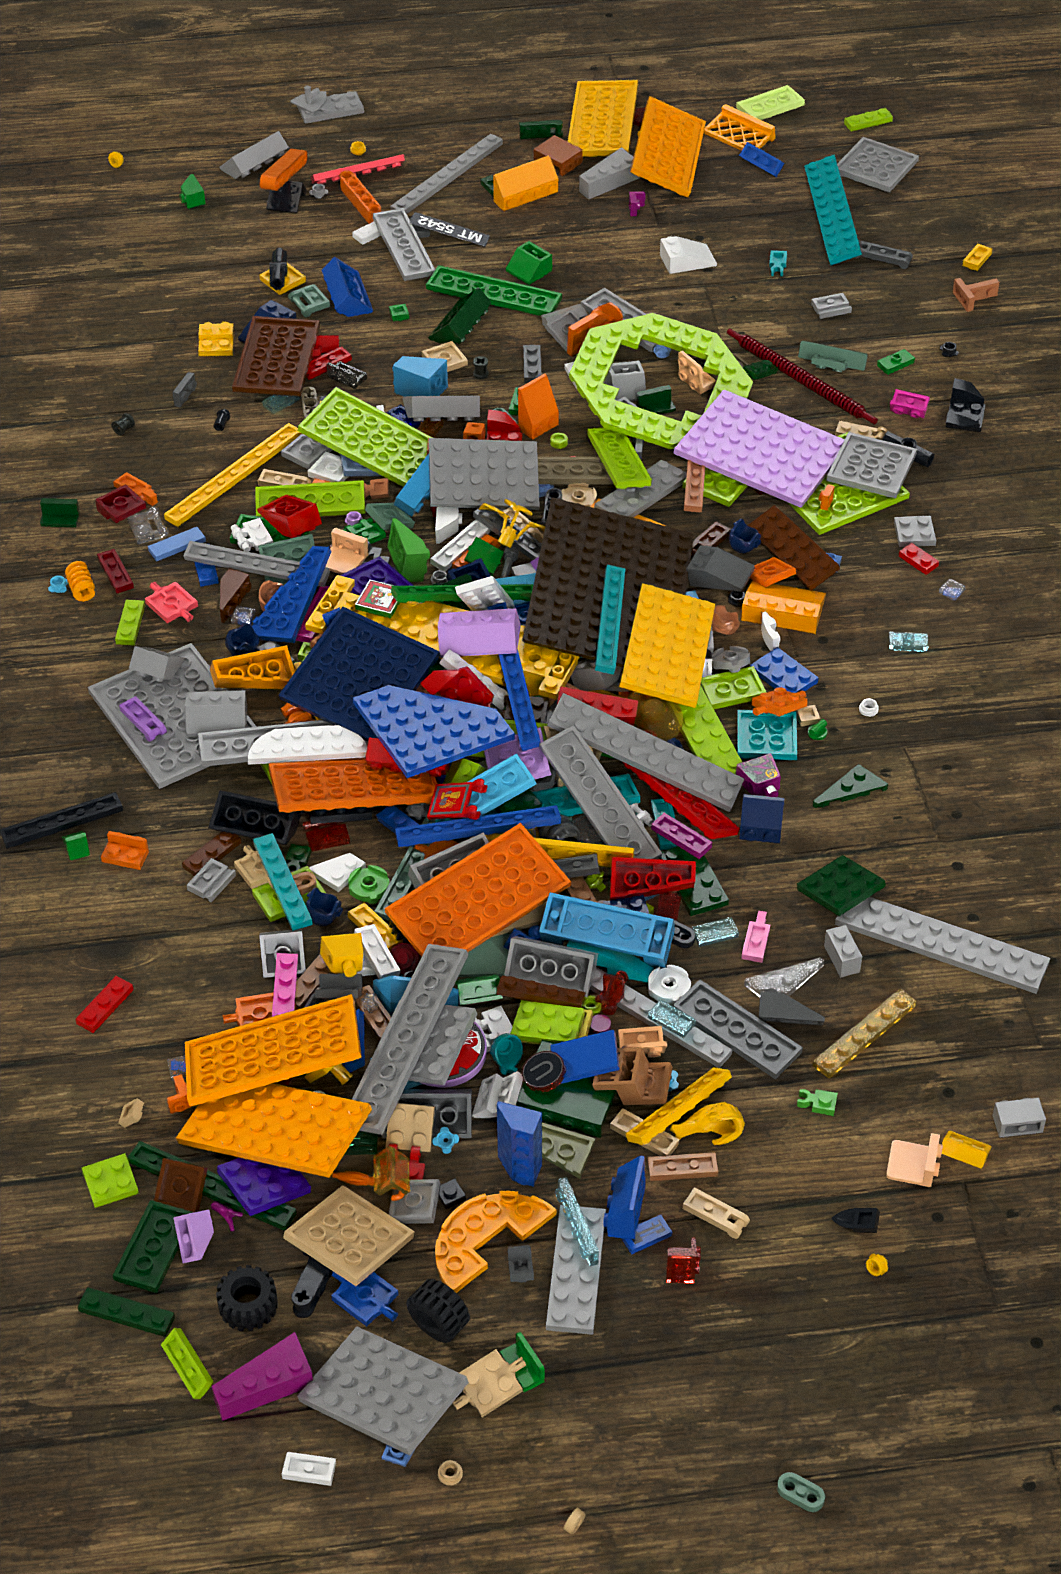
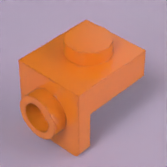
[167,1074,191,1114]

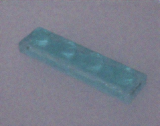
[555,1177,599,1267]

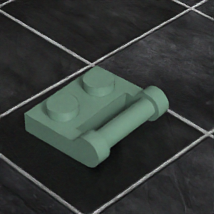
[288,284,330,317]

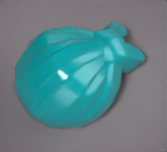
[490,1033,523,1075]

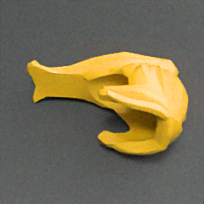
[670,1102,745,1145]

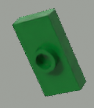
[877,349,915,375]

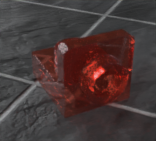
[657,892,681,921]

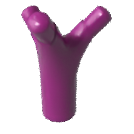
[211,1201,243,1232]

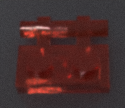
[302,819,350,852]

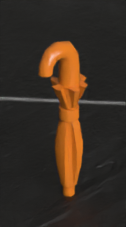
[332,1171,406,1201]

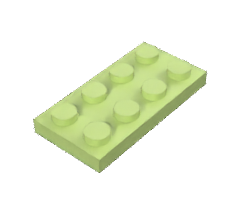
[736,85,805,120]

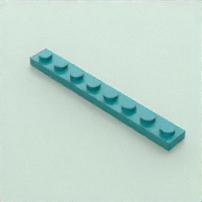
[595,565,625,675]

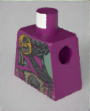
[736,753,781,797]

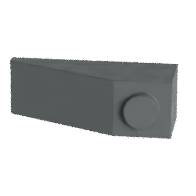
[758,988,825,1026]

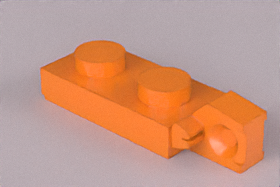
[113,472,158,506]

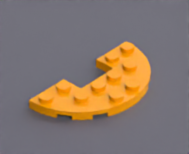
[435,1191,557,1293]

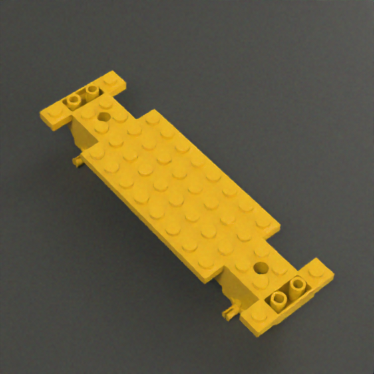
[305,575,580,700]

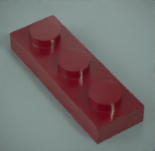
[97,549,134,594]

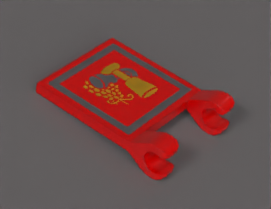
[427,779,488,820]

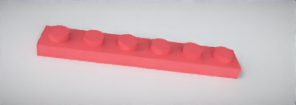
[311,154,405,184]

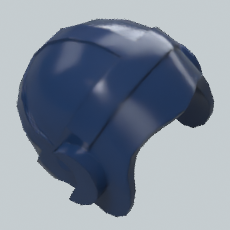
[729,519,761,553]
[225,623,259,656]
[306,888,343,926]

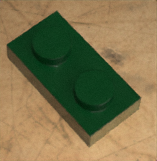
[743,360,778,380]

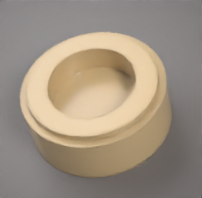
[564,1508,585,1534]

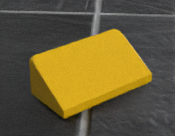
[942,1131,991,1168]

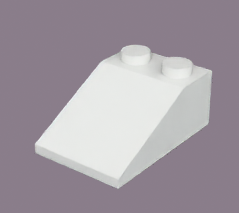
[660,236,717,274]

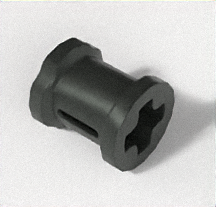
[473,356,489,379]
[111,413,135,435]

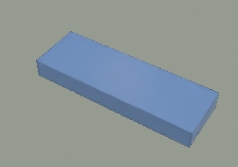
[148,527,206,561]

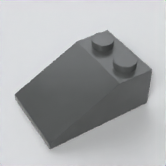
[687,545,755,592]

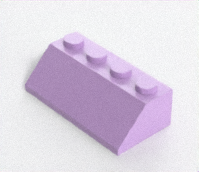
[438,608,521,658]

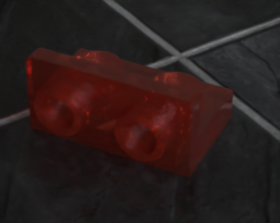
[666,1237,701,1283]

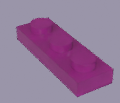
[651,813,712,859]

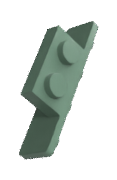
[798,340,868,372]

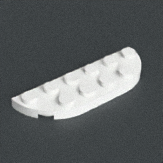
[248,725,367,765]

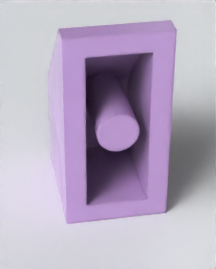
[174,1210,214,1263]

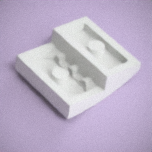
[472,1071,524,1118]

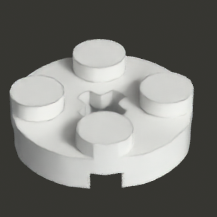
[648,965,691,1006]

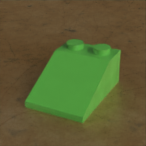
[387,518,430,582]

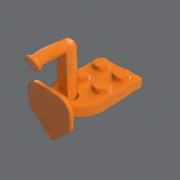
[567,302,623,356]

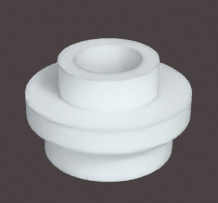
[859,698,879,717]

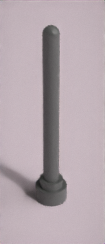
[501,546,519,578]

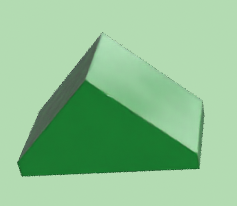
[62,831,90,861]

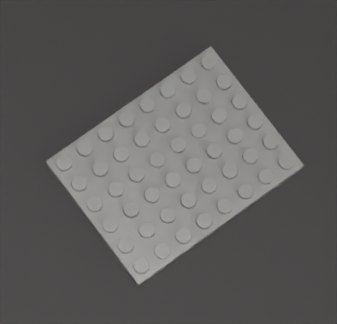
[88,643,257,789]

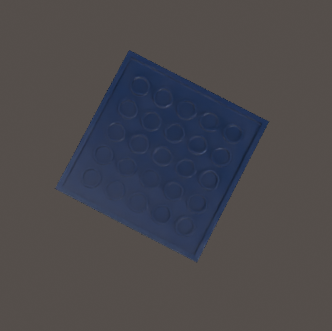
[279,607,441,742]

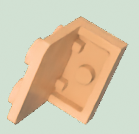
[678,351,716,395]
[326,528,369,575]
[618,1026,667,1058]
[886,1133,943,1187]

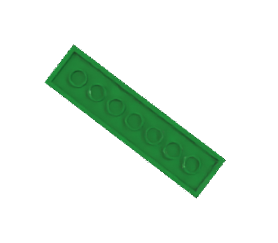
[426,265,562,316]

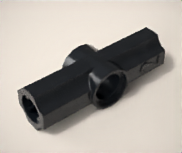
[269,248,287,290]
[882,431,935,468]

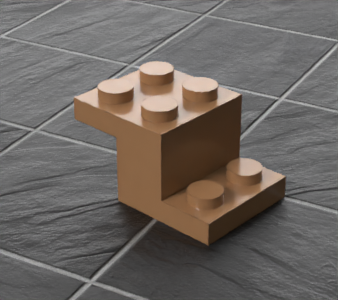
[592,1047,673,1105]

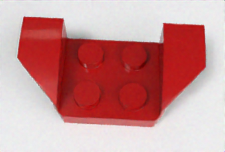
[486,410,522,441]
[420,666,494,708]

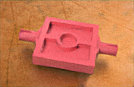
[145,581,198,624]

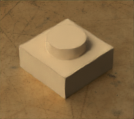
[796,705,820,727]
[118,1098,144,1128]

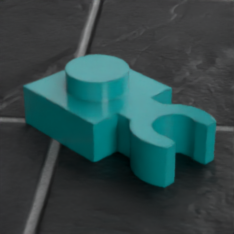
[770,251,787,276]

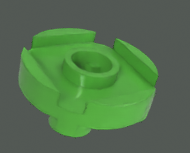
[348,865,389,904]

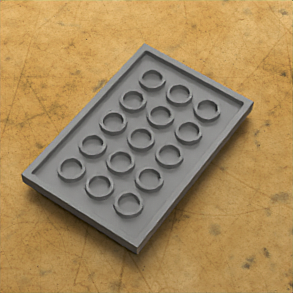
[429,438,540,510]
[297,1326,469,1456]

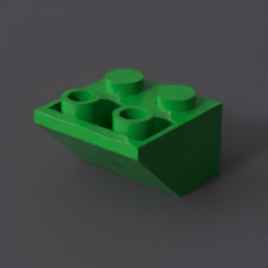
[506,241,552,285]

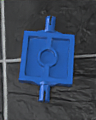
[331,1272,398,1327]

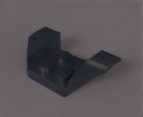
[946,378,985,432]

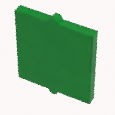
[464,536,504,576]

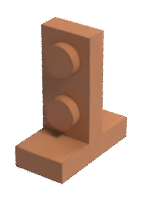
[953,278,999,312]

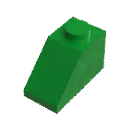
[179,174,206,209]

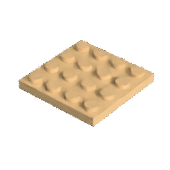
[283,1185,415,1286]

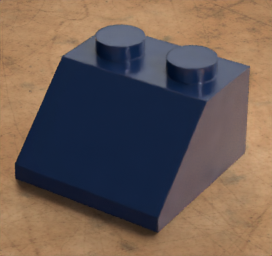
[739,794,784,843]

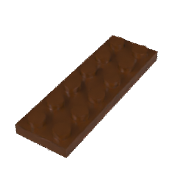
[747,505,840,591]

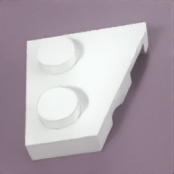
[309,853,366,892]

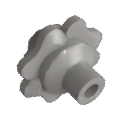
[406,803,430,820]

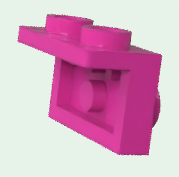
[890,389,930,418]

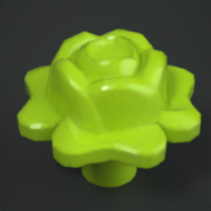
[585,871,606,892]

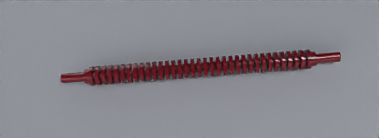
[727,328,878,425]

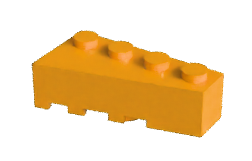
[210,645,295,689]

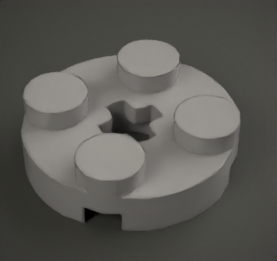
[712,646,750,673]

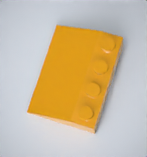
[741,581,826,634]

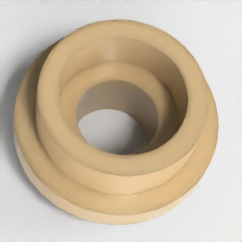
[438,1460,463,1485]

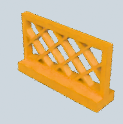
[704,104,775,151]

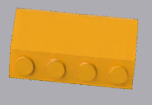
[493,156,558,211]

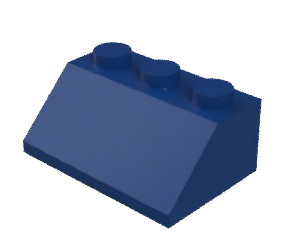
[603,1156,646,1239]

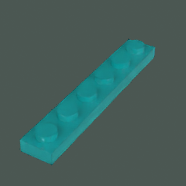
[253,833,313,931]

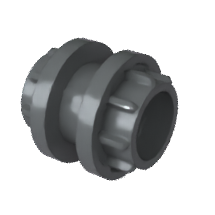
[539,815,580,842]

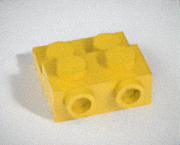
[198,322,234,356]

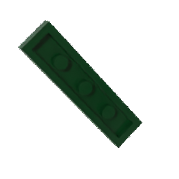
[78,1287,175,1337]

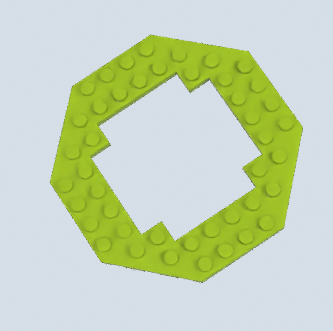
[569,313,753,449]

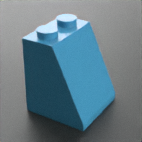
[392,356,448,397]

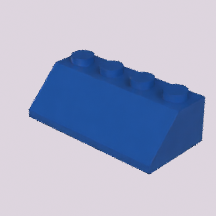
[322,256,373,317]
[497,1101,542,1187]

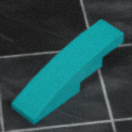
[567,941,654,983]

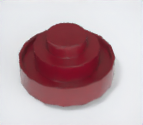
[390,943,421,974]

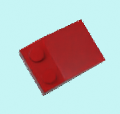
[257,494,322,538]

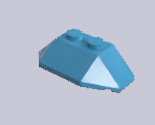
[373,975,459,1016]

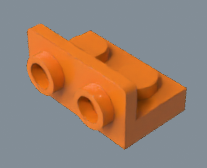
[101,831,149,870]

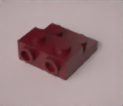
[95,484,146,523]

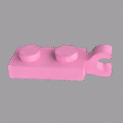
[741,911,770,963]

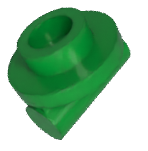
[808,719,827,740]

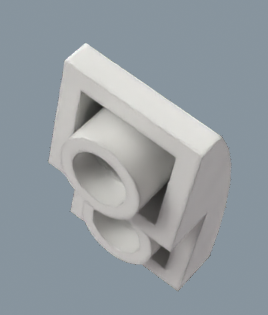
[761,611,780,651]

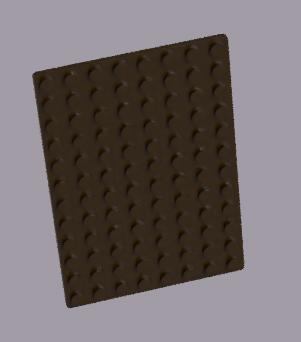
[522,498,694,667]

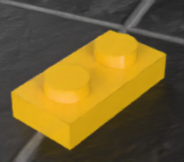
[962,244,992,271]

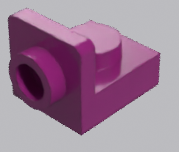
[629,191,645,216]

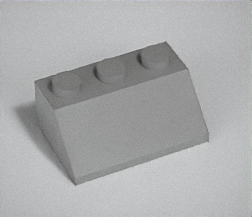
[185,690,247,737]

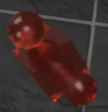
[595,970,628,1015]

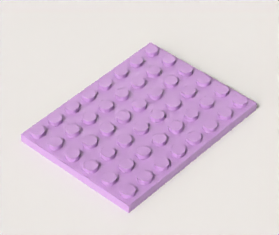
[674,390,849,508]

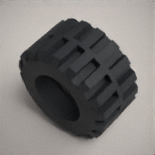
[216,1265,278,1332]
[406,1278,470,1343]

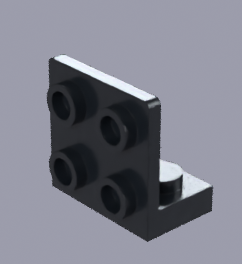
[266,181,307,213]

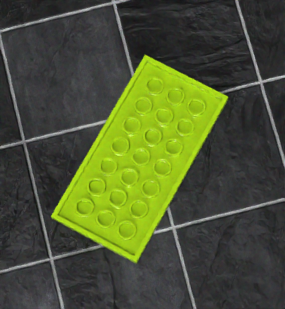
[297,387,433,487]

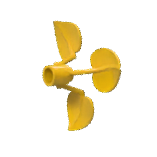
[479,499,545,548]

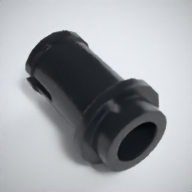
[213,409,230,431]

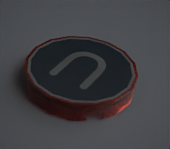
[522,1051,566,1092]

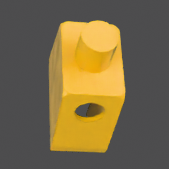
[320,933,363,977]

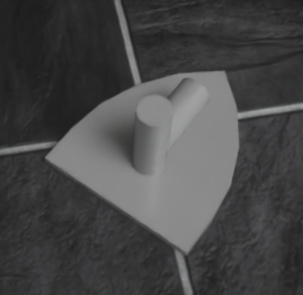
[290,86,327,113]

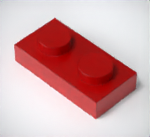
[899,543,939,575]

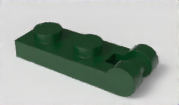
[519,120,563,139]

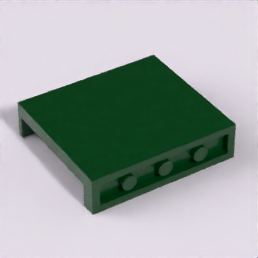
[516,1040,616,1138]

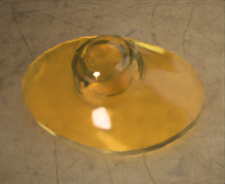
[627,691,684,742]

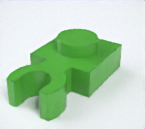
[797,1089,838,1116]

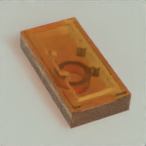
[417,417,443,438]

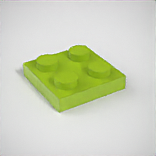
[81,1153,139,1208]

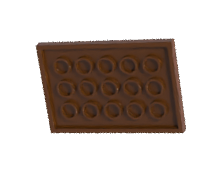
[232,316,320,396]

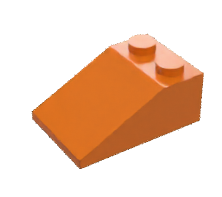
[518,373,559,440]

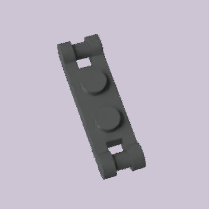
[855,241,913,269]

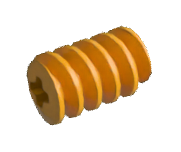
[65,561,95,601]

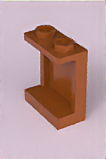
[534,135,583,176]

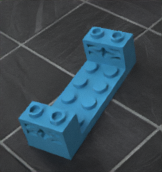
[539,892,675,968]

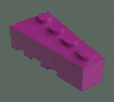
[212,1332,313,1421]

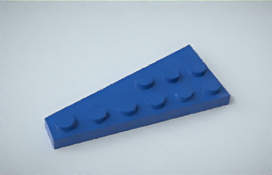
[252,546,332,643]

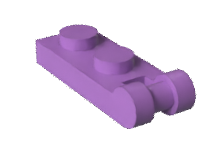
[119,696,167,742]

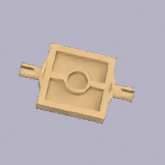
[234,845,273,889]
[452,1349,527,1417]

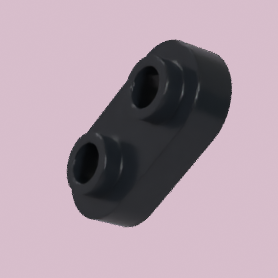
[672,920,695,948]

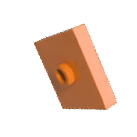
[750,557,796,587]

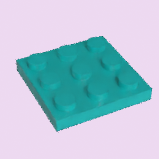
[737,710,797,760]

